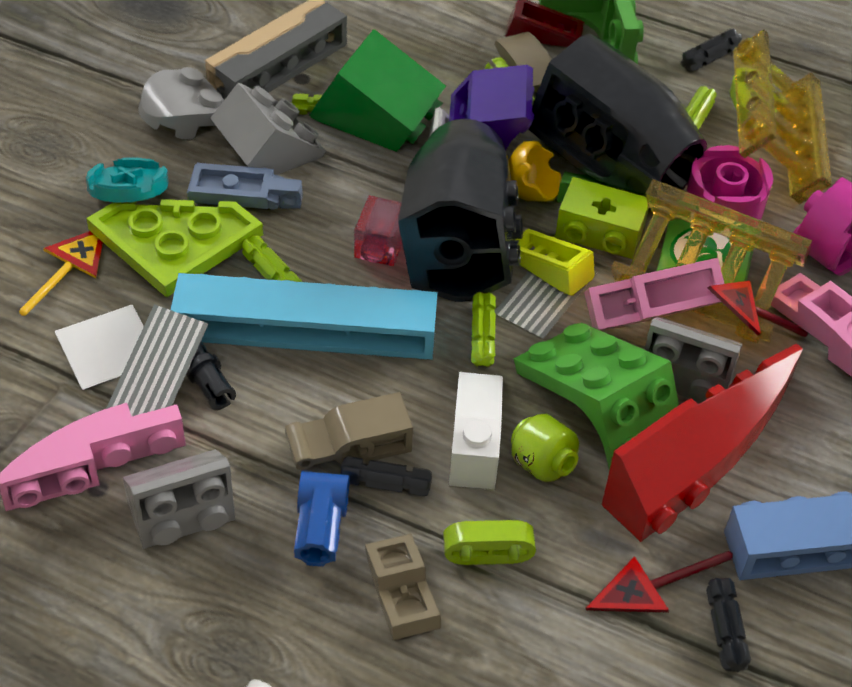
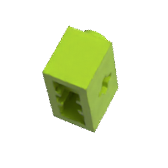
[555,177,651,259]

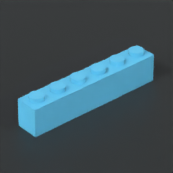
[170,273,438,360]

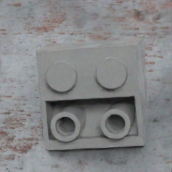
[210,82,326,175]
[644,316,743,403]
[123,449,235,549]

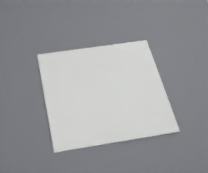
[54,305,144,390]

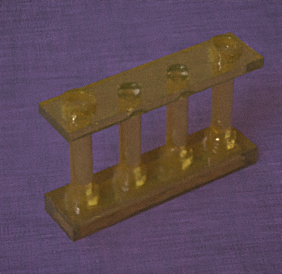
[733,29,832,205]
[611,179,812,343]

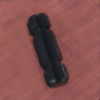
[681,29,743,72]
[340,456,432,496]
[706,577,751,672]

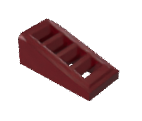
[504,0,584,47]

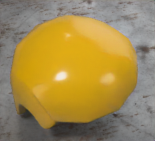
[508,141,562,201]

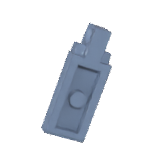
[187,163,303,209]

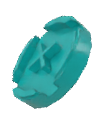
[86,157,169,203]

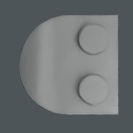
[138,67,224,139]

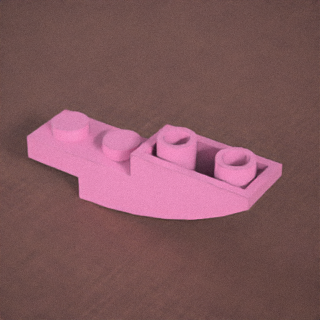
[769,273,852,377]
[0,403,186,511]

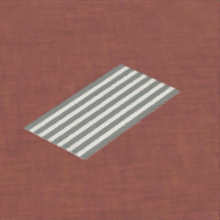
[495,254,597,339]
[106,304,208,417]

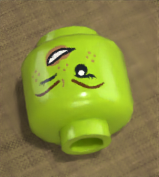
[511,414,579,482]

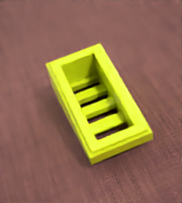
[516,228,595,296]

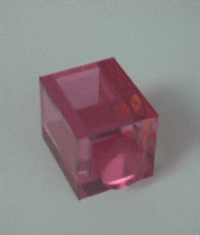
[354,195,402,267]

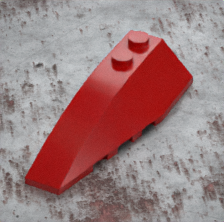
[601,343,803,542]

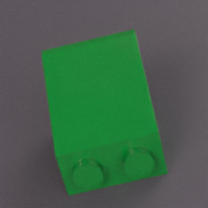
[308,29,446,152]

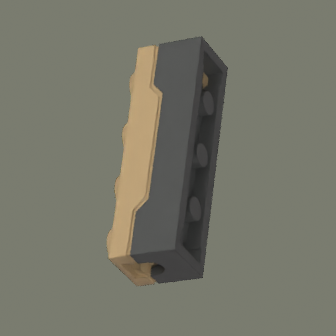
[205,0,347,100]

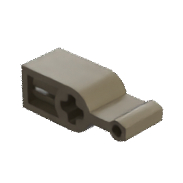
[285,392,413,470]

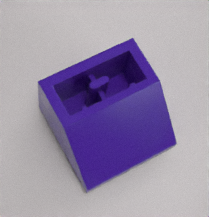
[449,65,535,150]

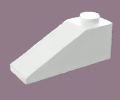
[449,372,503,490]

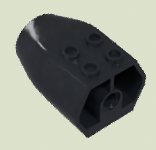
[528,34,707,206]
[398,119,523,302]

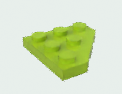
[86,199,263,298]

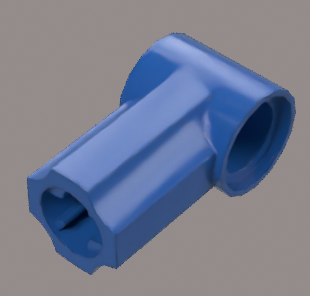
[294,471,350,567]

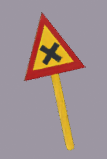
[19,231,103,316]

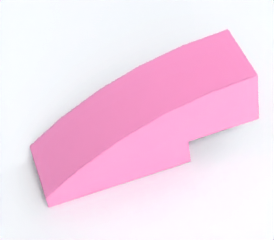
[584,258,724,331]

